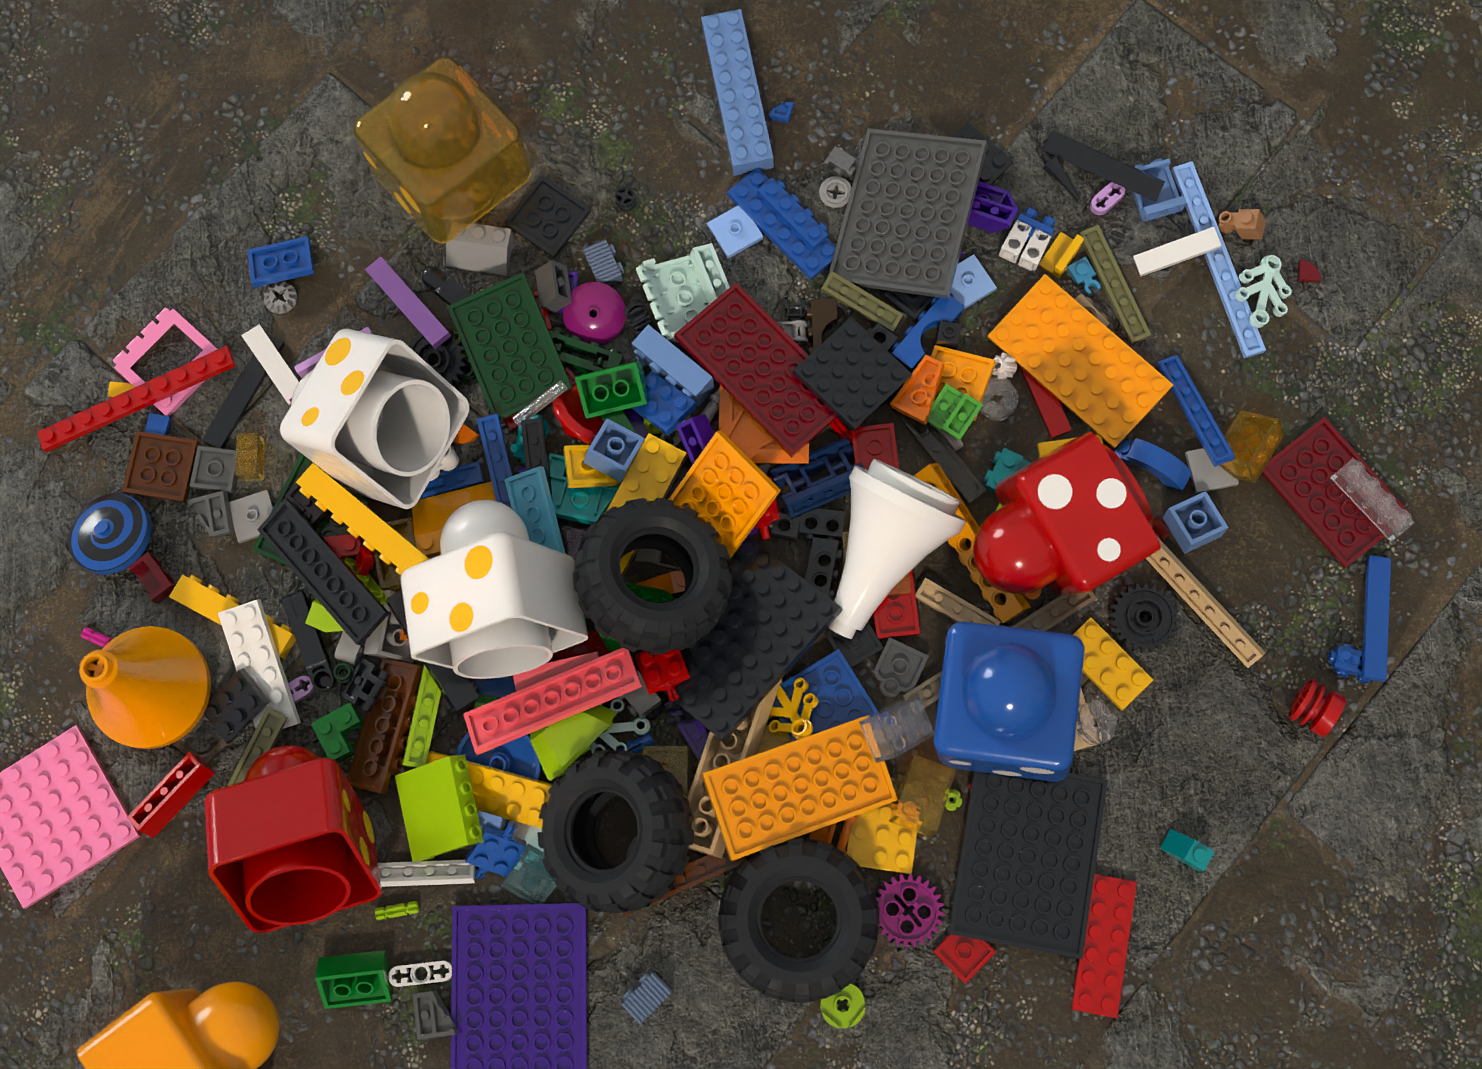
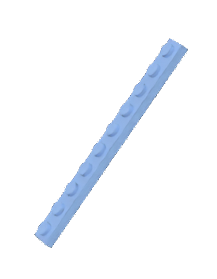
[1171,161,1266,359]

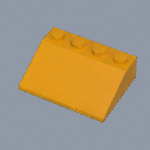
[412,481,496,559]

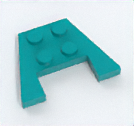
[549,453,621,525]

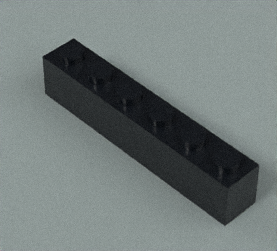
[385,590,479,713]

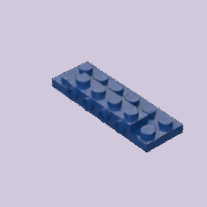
[727,168,841,281]

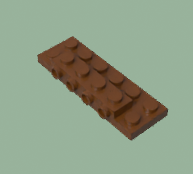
[347,658,423,795]

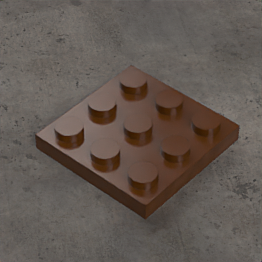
[122,431,200,503]

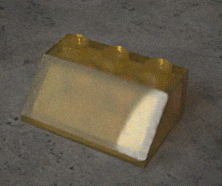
[1219,410,1284,483]

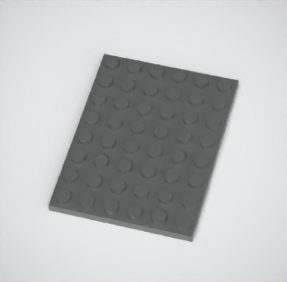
[828,128,988,299]

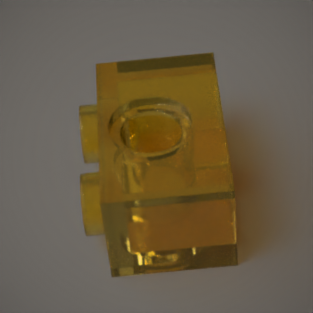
[235,433,265,481]

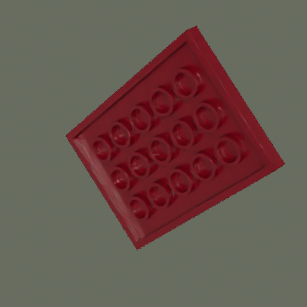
[1258,417,1411,569]

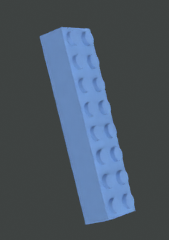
[701,9,774,176]

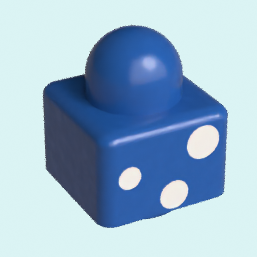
[933,621,1085,782]

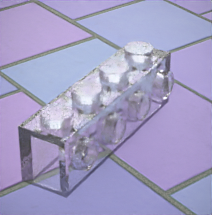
[1330,458,1415,541]

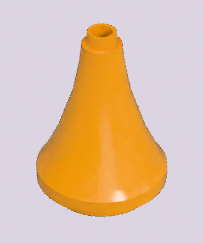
[79,626,211,749]

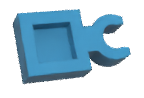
[1067,257,1101,296]

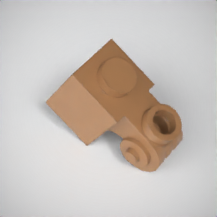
[1218,209,1266,239]

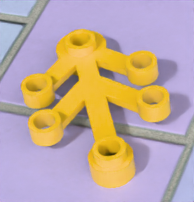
[768,678,818,740]

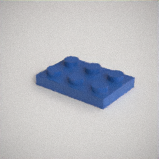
[247,236,315,288]
[631,371,698,436]

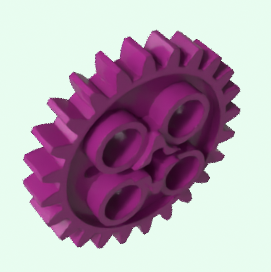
[876,874,945,948]

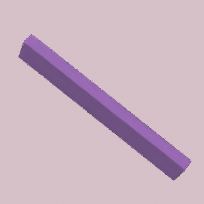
[365,257,451,349]

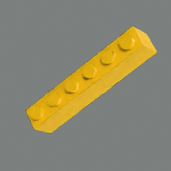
[169,575,296,659]

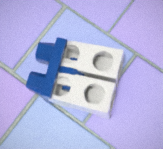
[999,208,1055,273]

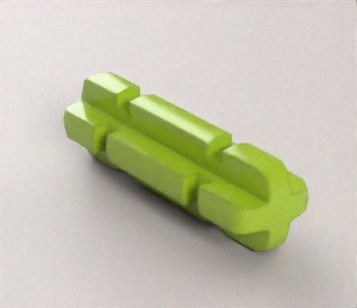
[375,901,419,920]

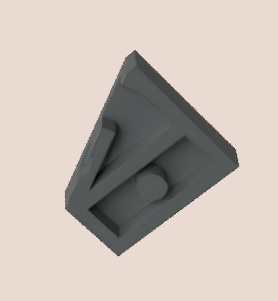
[187,491,234,537]
[413,990,459,1040]

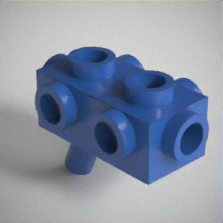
[1327,644,1374,684]

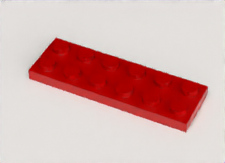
[1071,874,1137,1018]

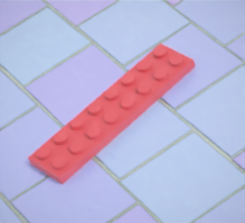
[463,648,642,755]

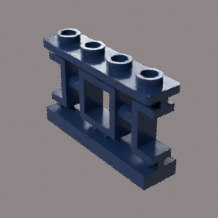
[770,437,865,518]

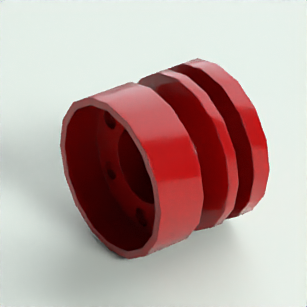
[1288,678,1347,738]

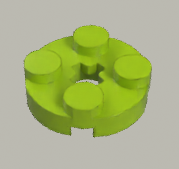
[820,984,865,1028]

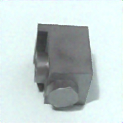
[824,146,857,180]

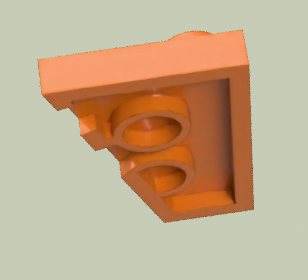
[890,355,944,425]

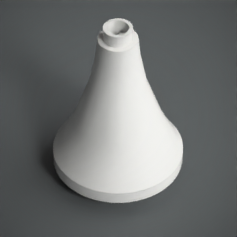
[829,459,966,639]

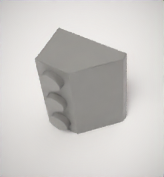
[446,220,515,276]
[363,590,414,663]

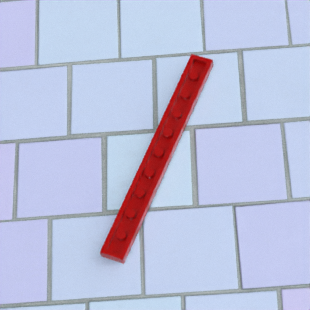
[37,346,236,452]

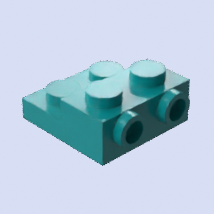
[983,448,1031,494]

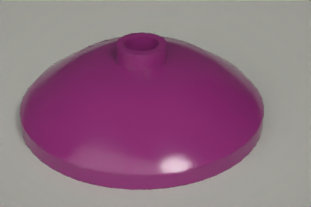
[563,282,626,345]

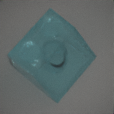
[501,843,557,904]

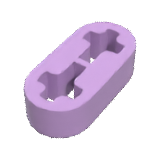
[1090,182,1125,215]
[288,676,316,704]

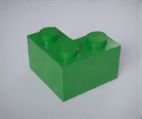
[311,703,364,763]

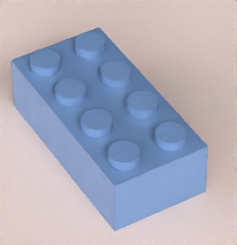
[632,325,714,407]

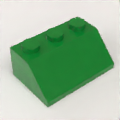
[575,360,648,419]
[315,950,392,1009]

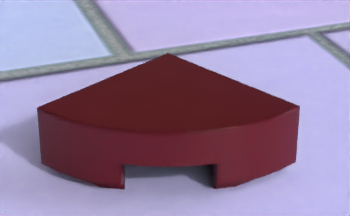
[1298,260,1321,283]

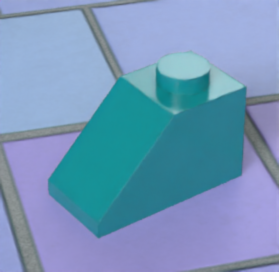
[1159,829,1215,872]

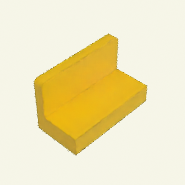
[1039,232,1084,278]

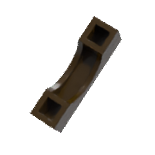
[807,298,837,355]

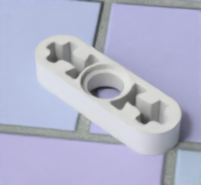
[388,961,452,987]

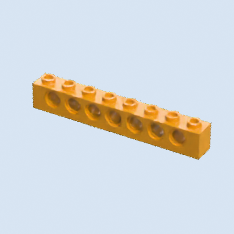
[914,463,1030,623]

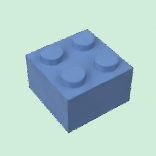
[584,418,645,483]
[1163,491,1228,554]

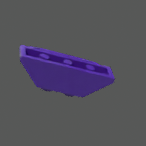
[968,181,1019,233]

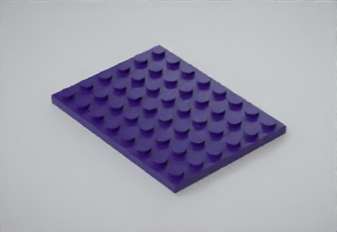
[451,903,587,1069]

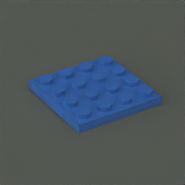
[772,649,885,741]

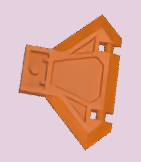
[719,385,809,464]

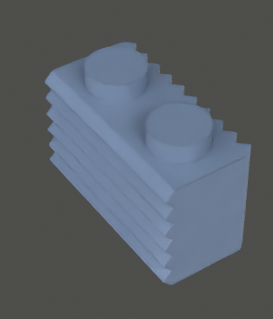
[583,239,625,286]
[621,972,673,1024]

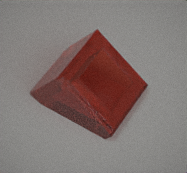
[1152,516,1172,541]

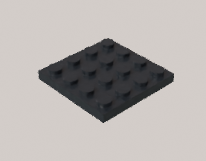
[792,317,912,432]

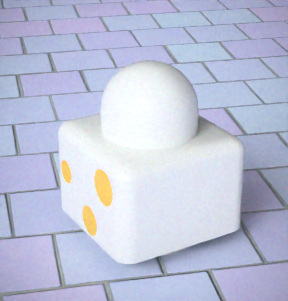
[280,329,469,509]
[401,500,588,679]

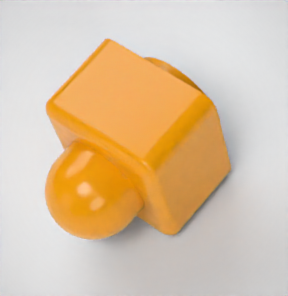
[77,981,280,1069]

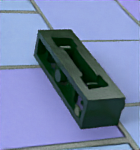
[549,329,625,374]

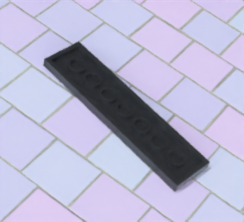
[257,498,390,646]

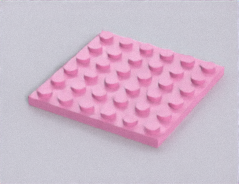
[0,725,141,909]

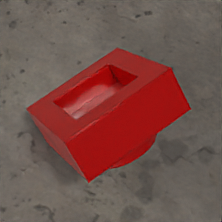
[354,546,374,576]

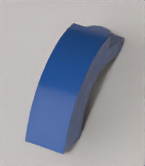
[1115,438,1192,491]

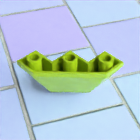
[305,558,388,632]
[530,705,616,781]

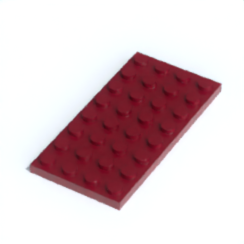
[674,282,837,458]

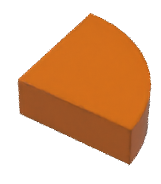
[452,424,479,444]

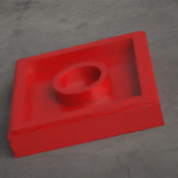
[933,934,997,984]

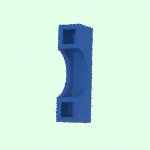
[891,295,965,373]

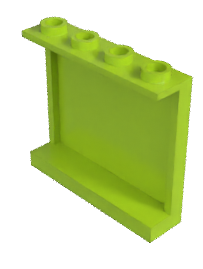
[395,754,484,862]

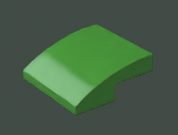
[927,383,983,441]

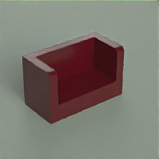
[127,552,176,604]

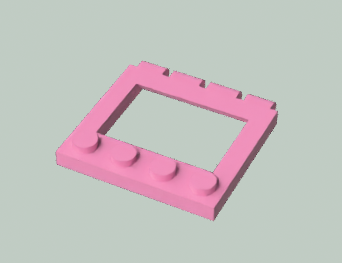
[112,307,218,417]

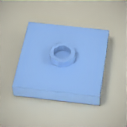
[707,206,763,259]
[950,255,997,309]

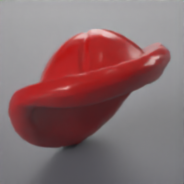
[553,383,625,445]

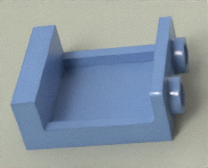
[1132,158,1186,222]

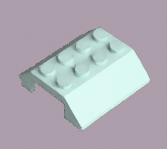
[636,243,730,343]

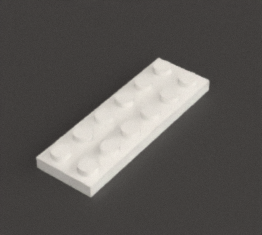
[218,599,301,729]

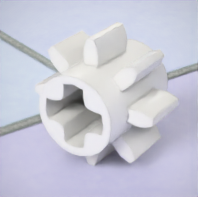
[992,353,1017,380]

